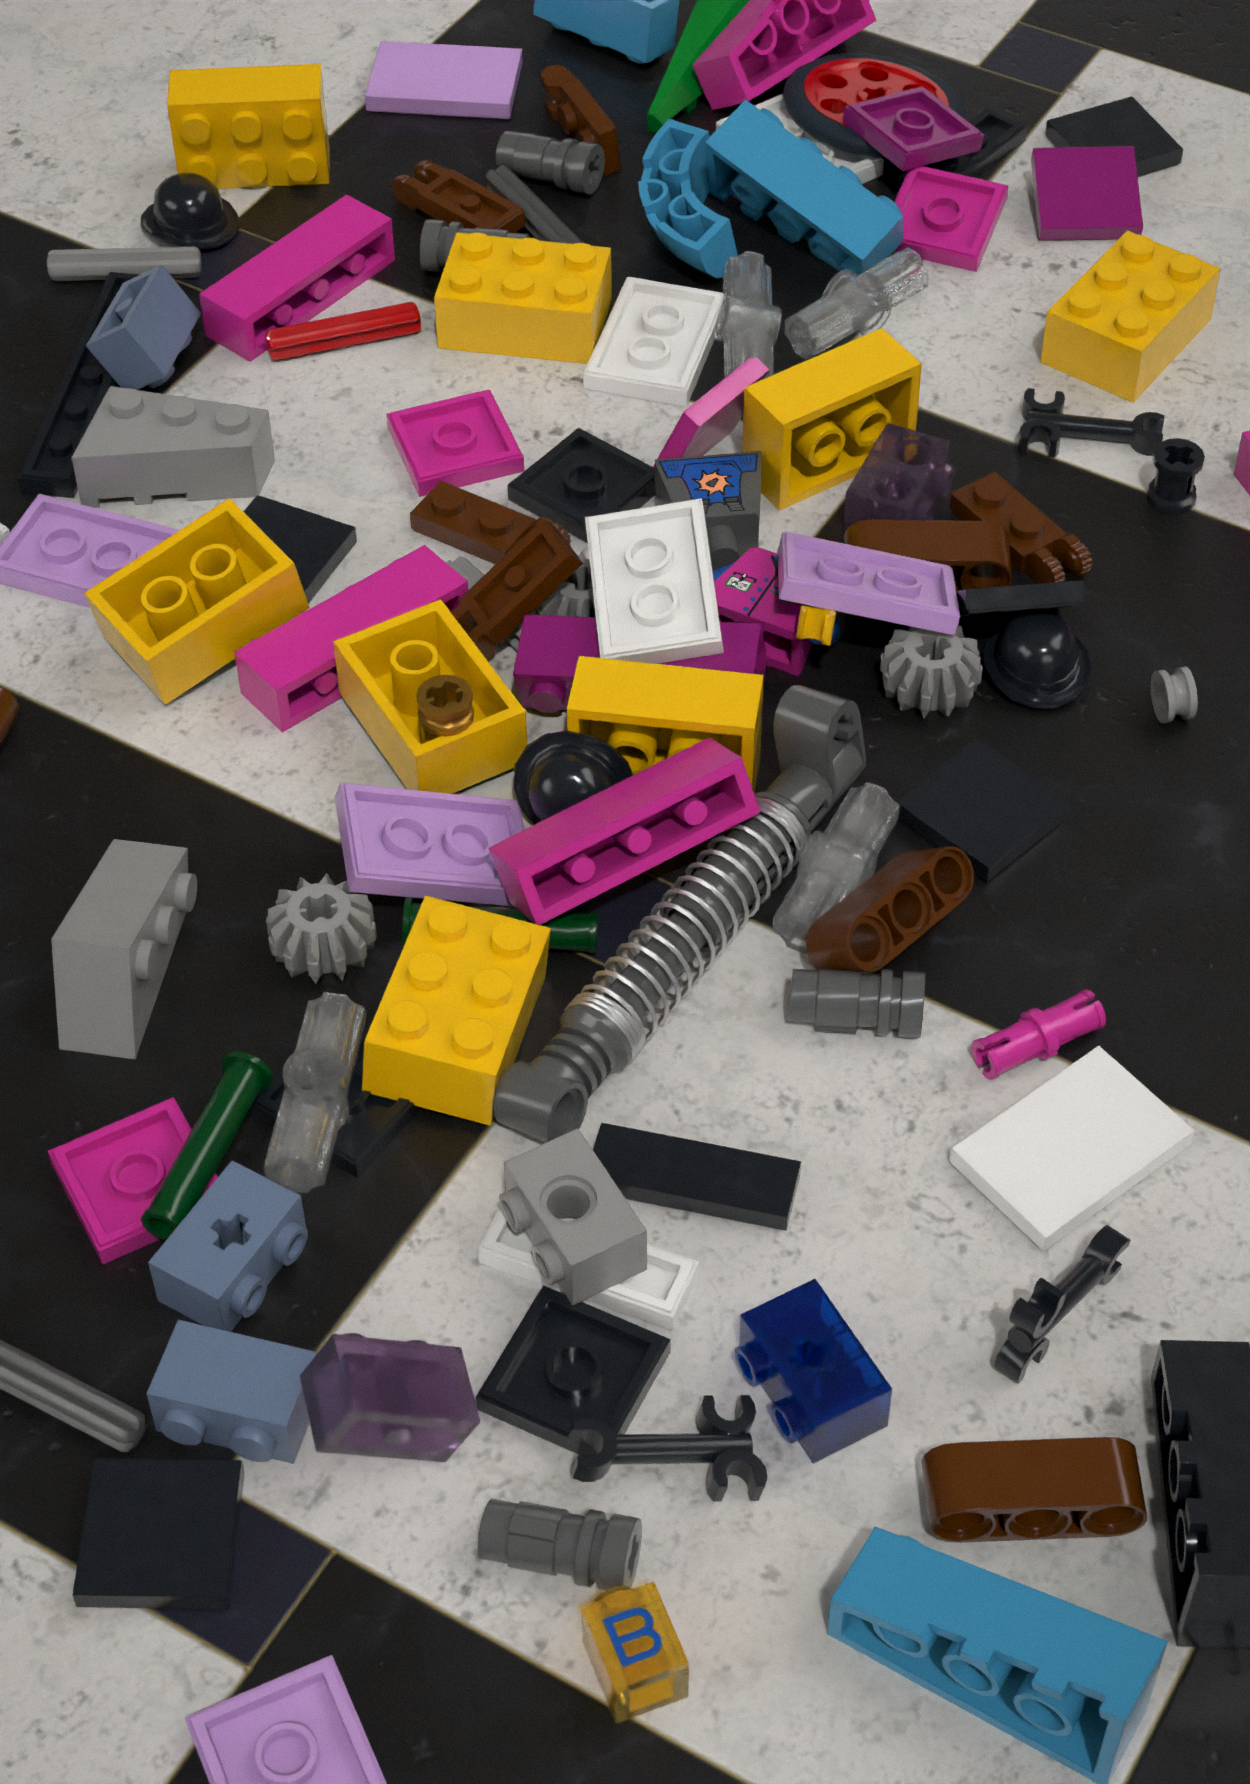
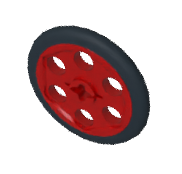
[783,53,966,159]

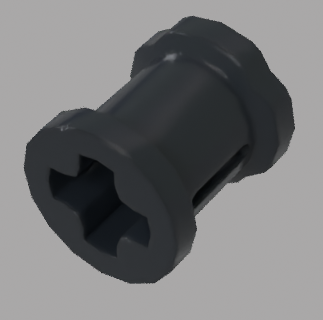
[1147,438,1205,514]

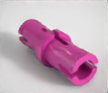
[971,989,1106,1080]

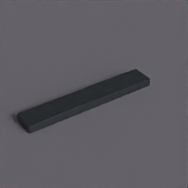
[18,272,138,498]

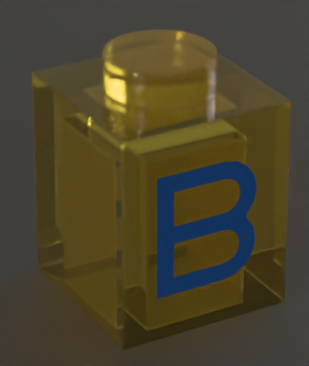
[581,1581,689,1724]

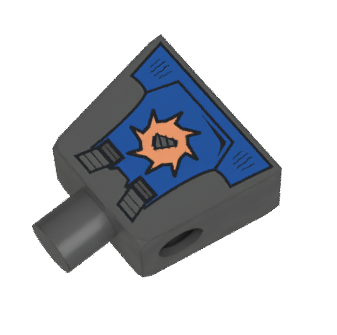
[655,451,762,570]

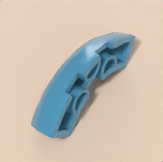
[638,119,740,278]

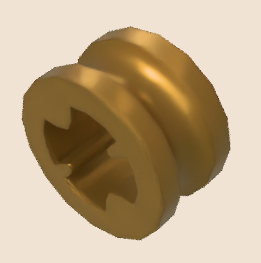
[416,675,474,737]

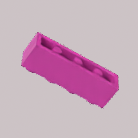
[199,195,395,362]
[234,545,468,733]
[488,737,761,925]

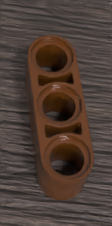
[843,519,1012,591]
[806,846,974,973]
[921,1437,1148,1543]

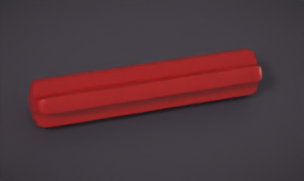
[265,302,421,361]

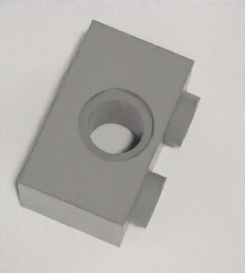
[499,1128,647,1305]

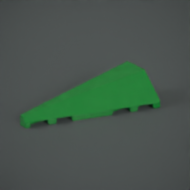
[647,0,750,133]

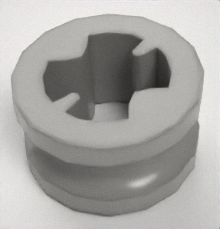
[1151,666,1198,723]

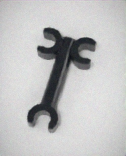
[1018,388,1165,458]
[994,1225,1131,1384]
[567,1395,768,1502]

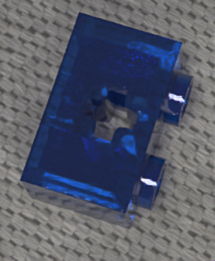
[734,1279,892,1464]

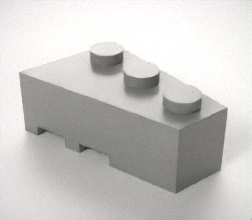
[72,386,275,508]
[51,839,197,1059]

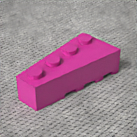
[693,0,877,110]

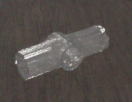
[784,247,929,359]
[715,251,781,379]
[773,782,900,954]
[264,992,366,1193]

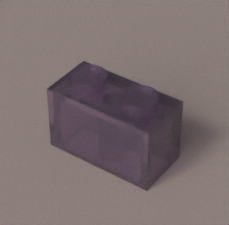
[300,1333,481,1462]

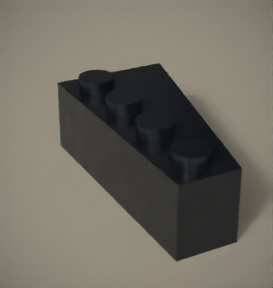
[1151,1340,1250,1649]

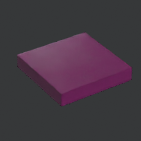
[842,86,984,171]
[1031,146,1143,240]

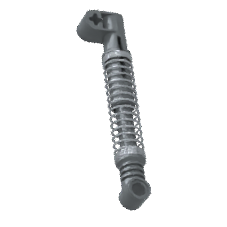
[493,685,867,1142]

